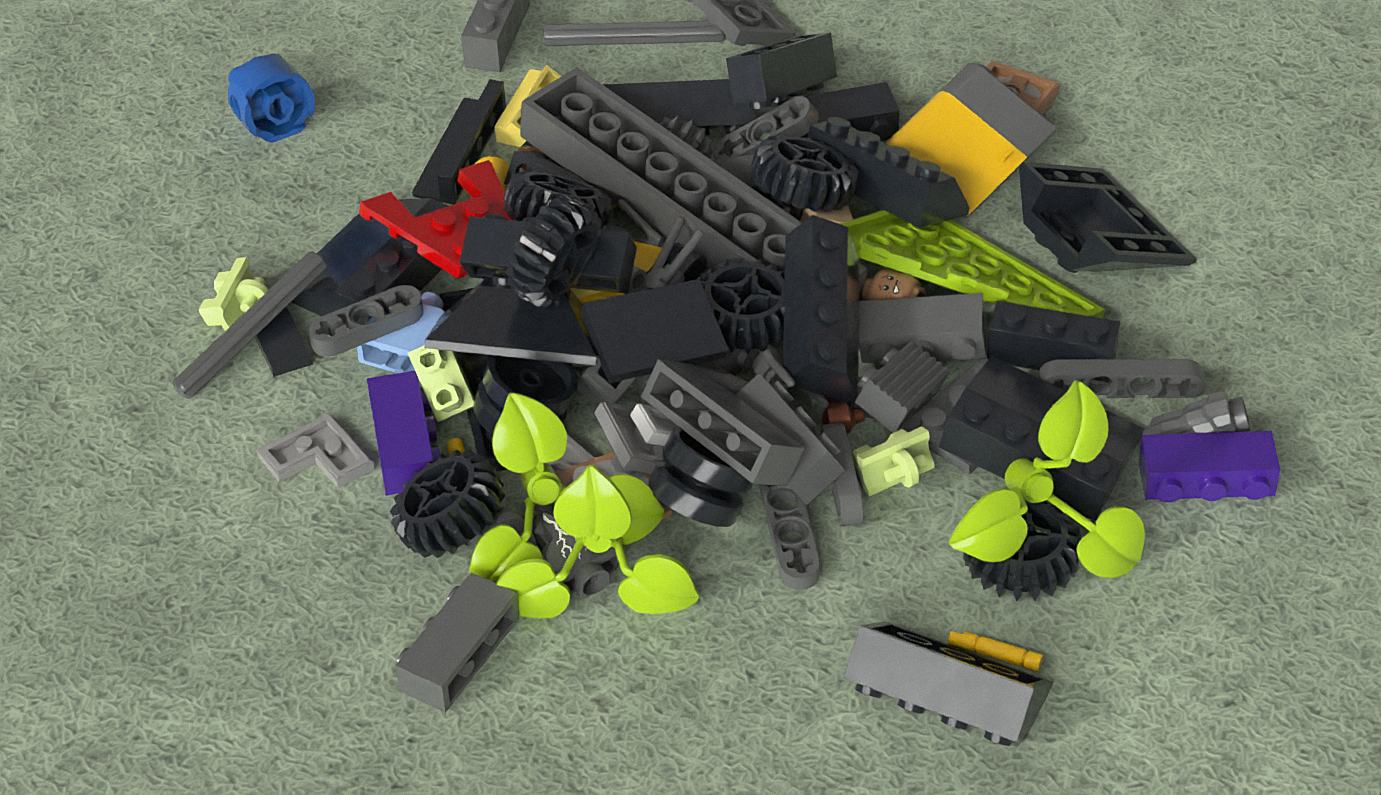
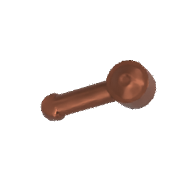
[821,396,865,434]

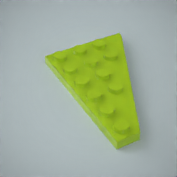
[840,210,1106,318]

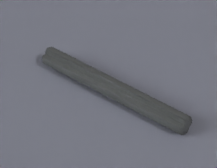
[543,21,724,46]
[172,251,326,399]

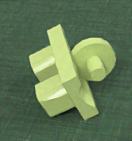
[199,257,268,331]
[408,345,474,422]
[852,426,935,496]

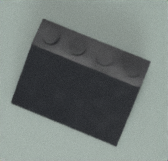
[291,198,448,329]
[939,356,1145,521]

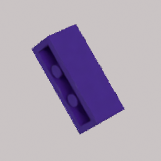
[367,371,441,496]
[1138,431,1280,502]

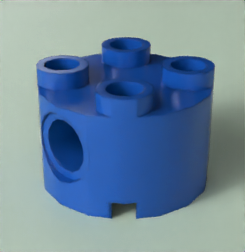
[228,53,315,143]

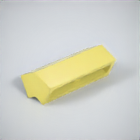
[494,65,561,147]

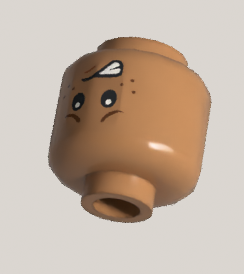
[862,268,926,301]

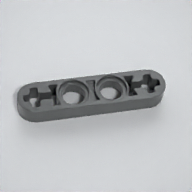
[1038,359,1204,398]
[758,484,820,590]

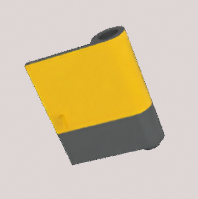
[885,63,1057,218]

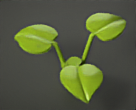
[948,380,1145,578]
[469,393,664,583]
[496,464,700,618]

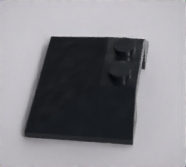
[1019,162,1197,273]
[424,273,599,366]

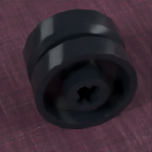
[473,355,578,435]
[648,426,753,527]

